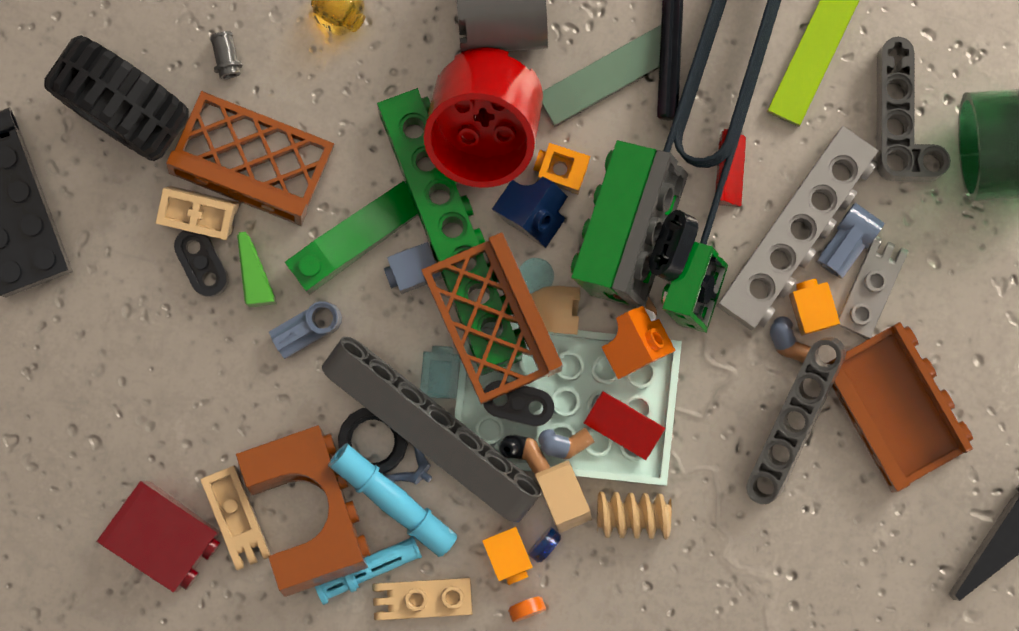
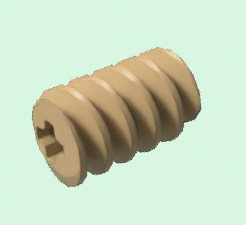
[597,492,672,540]

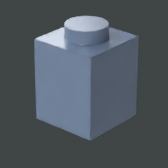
[384,242,442,294]

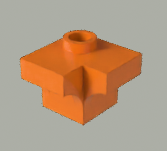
[602,305,676,379]

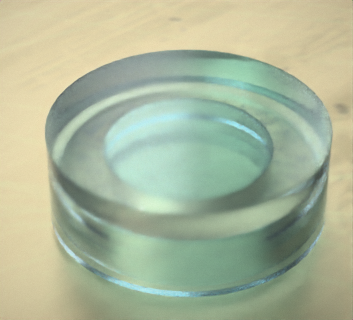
[519,258,554,294]

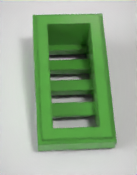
[237,232,277,307]

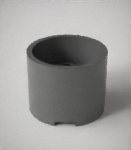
[457,0,548,52]

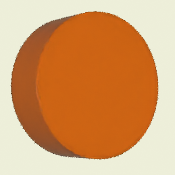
[508,596,546,623]

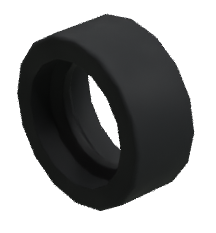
[338,408,408,475]

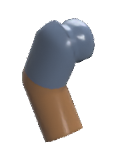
[770,316,811,363]
[538,428,595,459]

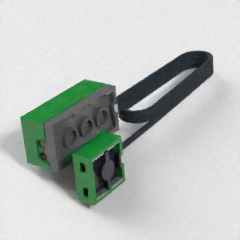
[571,0,781,333]

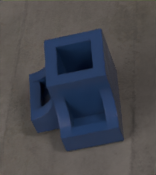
[492,176,568,248]

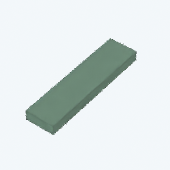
[542,25,661,127]

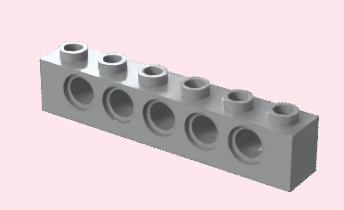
[716,126,879,331]

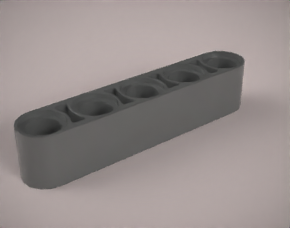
[746,337,846,504]

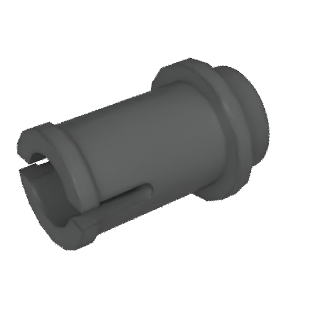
[210,31,243,79]

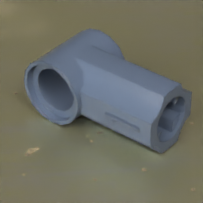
[816,203,885,279]
[269,301,342,359]

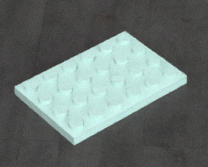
[454,322,682,486]

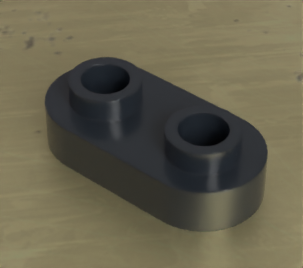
[174,230,228,297]
[483,380,554,426]

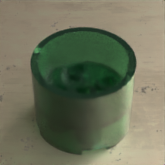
[958,89,1019,202]

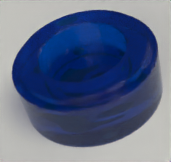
[528,527,561,563]

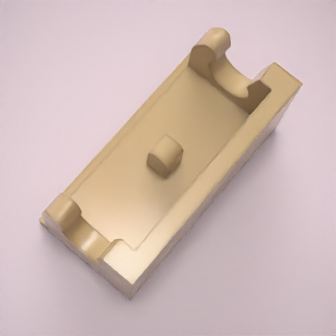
[155,186,240,240]

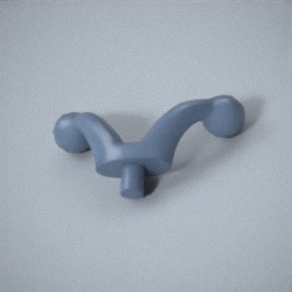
[384,447,432,484]

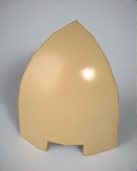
[531,286,580,335]

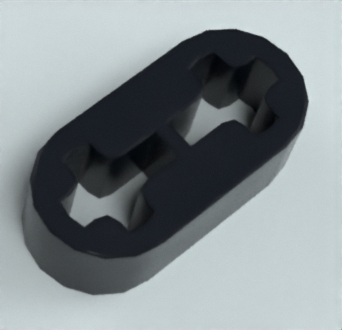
[649,210,699,281]

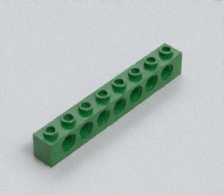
[377,88,526,376]

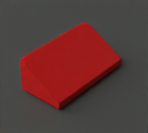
[715,129,746,207]
[584,391,666,460]

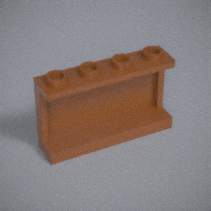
[826,322,973,493]

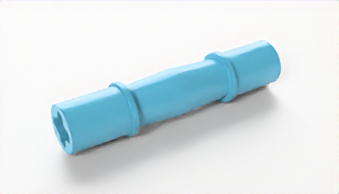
[328,443,457,557]

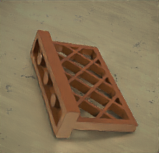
[166,91,334,226]
[421,232,563,405]

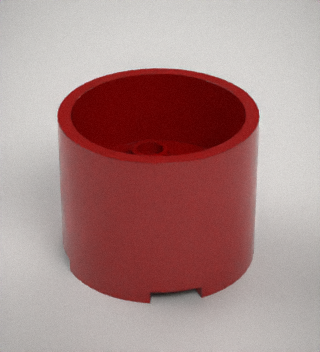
[424,47,543,188]

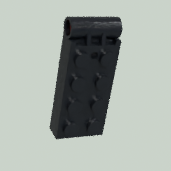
[0,107,73,298]

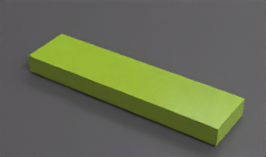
[767,0,860,127]

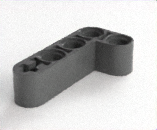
[876,36,951,182]

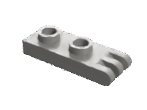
[837,236,908,339]

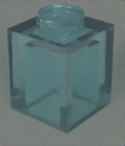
[420,346,460,400]

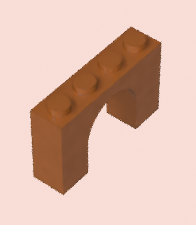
[236,425,371,597]

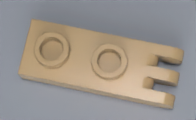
[200,465,271,571]
[372,578,472,620]

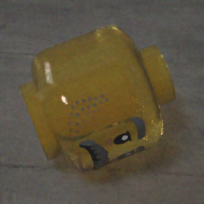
[311,0,365,36]

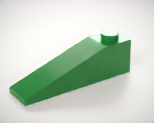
[285,181,418,295]

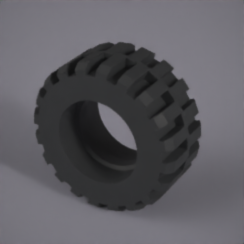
[44,35,189,161]

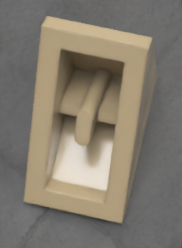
[535,460,592,533]

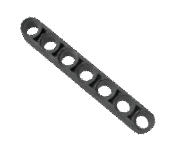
[322,336,542,522]

